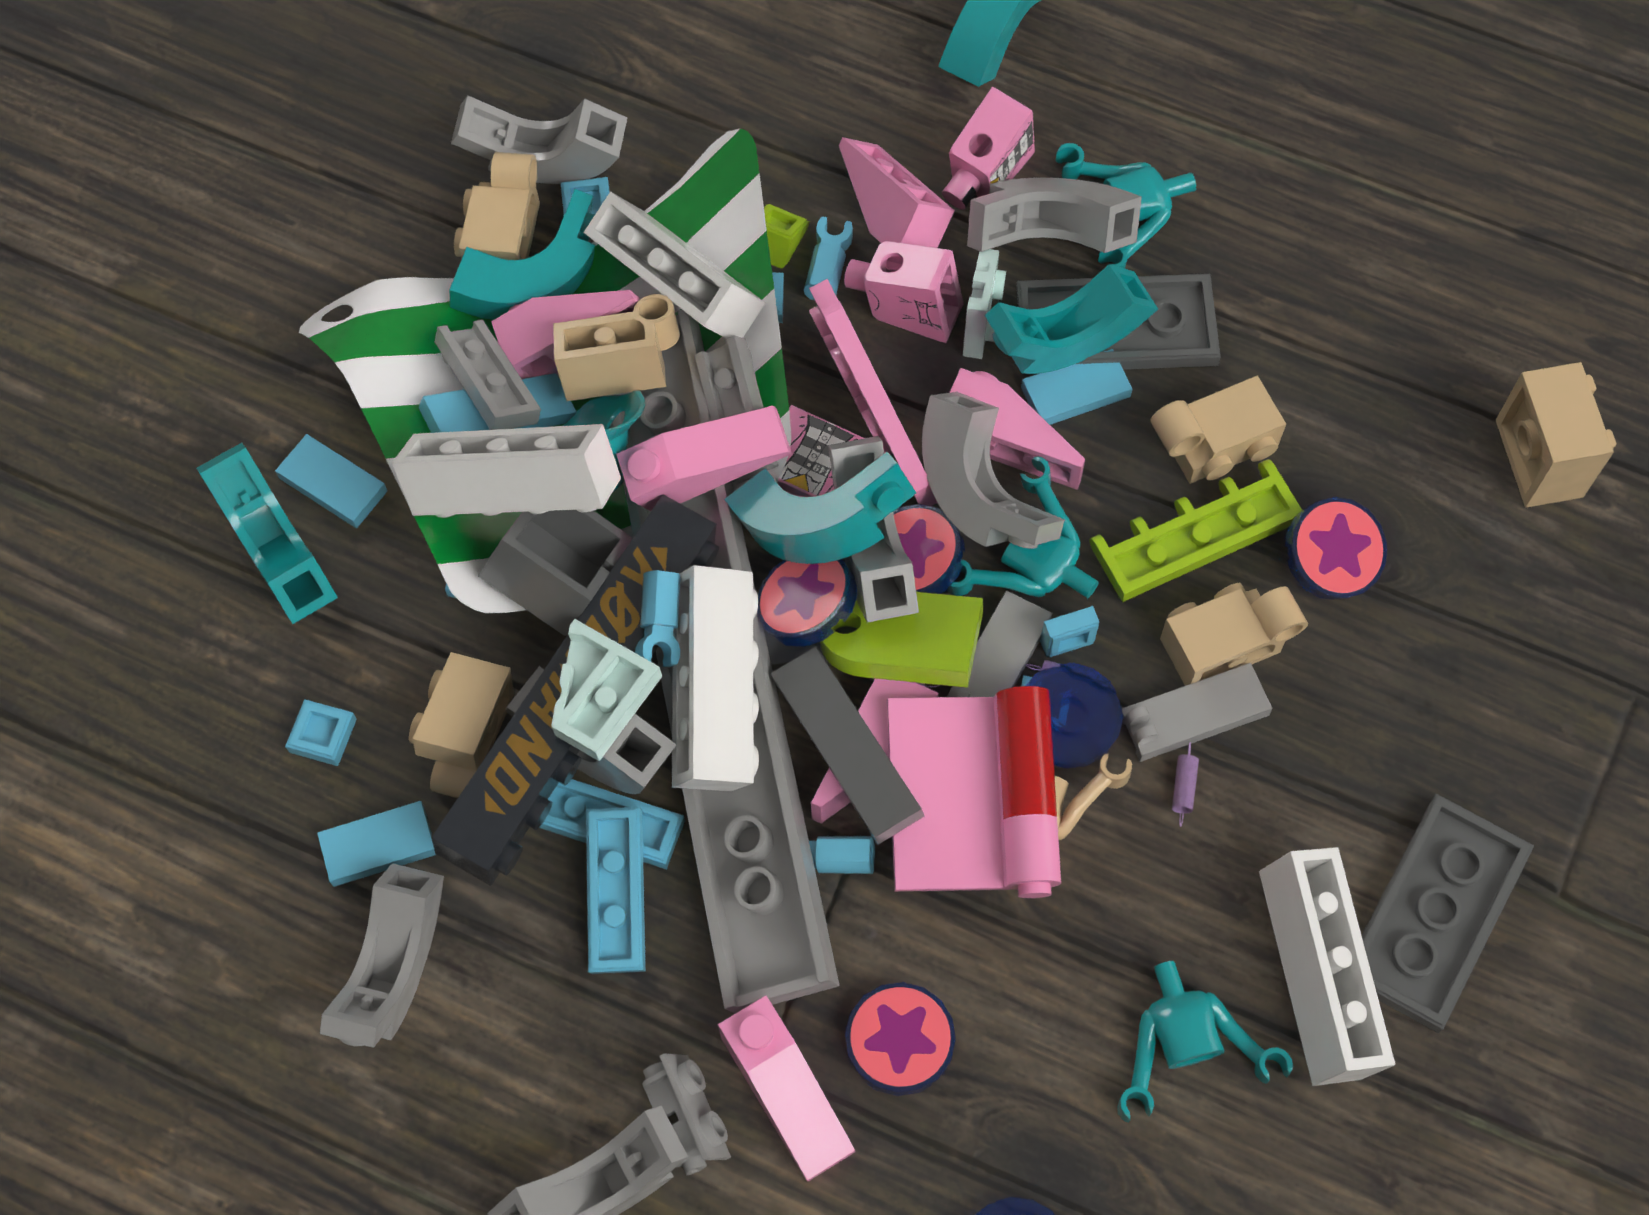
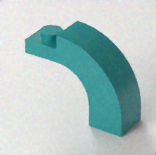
[938,0,1042,87]
[449,189,595,320]
[984,264,1158,374]
[196,443,338,624]
[724,452,916,564]

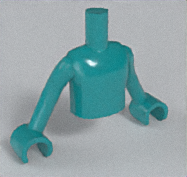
[1055,143,1196,268]
[942,456,1099,599]
[1117,961,1293,1122]

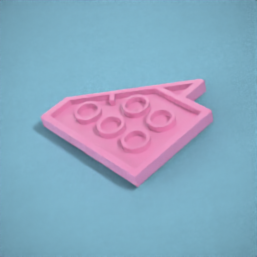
[809,279,938,509]

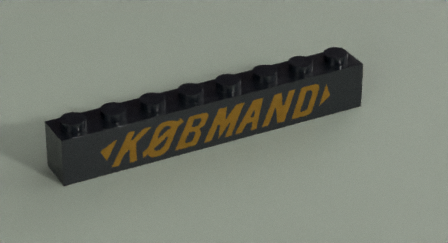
[431,494,719,886]

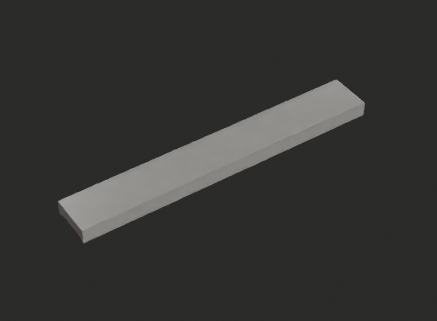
[607,309,840,1014]

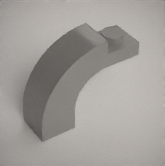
[451,95,627,184]
[967,178,1142,253]
[922,392,1065,549]
[828,436,919,622]
[506,666,676,794]
[320,863,444,1048]
[488,1105,688,1215]

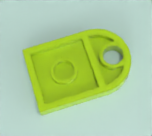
[819,591,983,688]

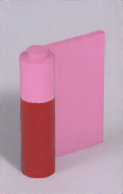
[887,686,1061,898]

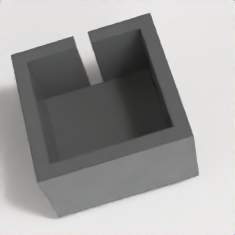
[478,510,633,636]

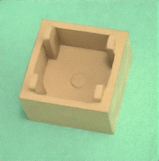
[1496,362,1616,508]

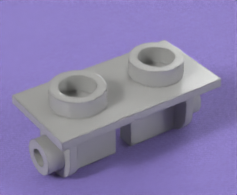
[642,1054,731,1175]

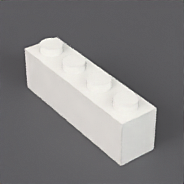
[584,192,765,339]
[392,424,621,518]
[672,565,759,791]
[1259,847,1395,1086]

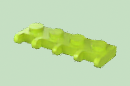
[1089,459,1304,602]

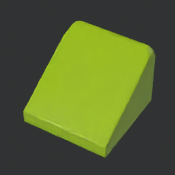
[764,204,810,268]

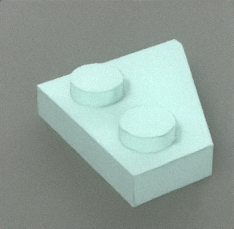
[963,249,1006,359]
[551,619,662,761]

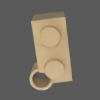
[454,152,540,260]
[553,294,680,401]
[1150,375,1286,484]
[1160,583,1308,686]
[409,652,514,798]

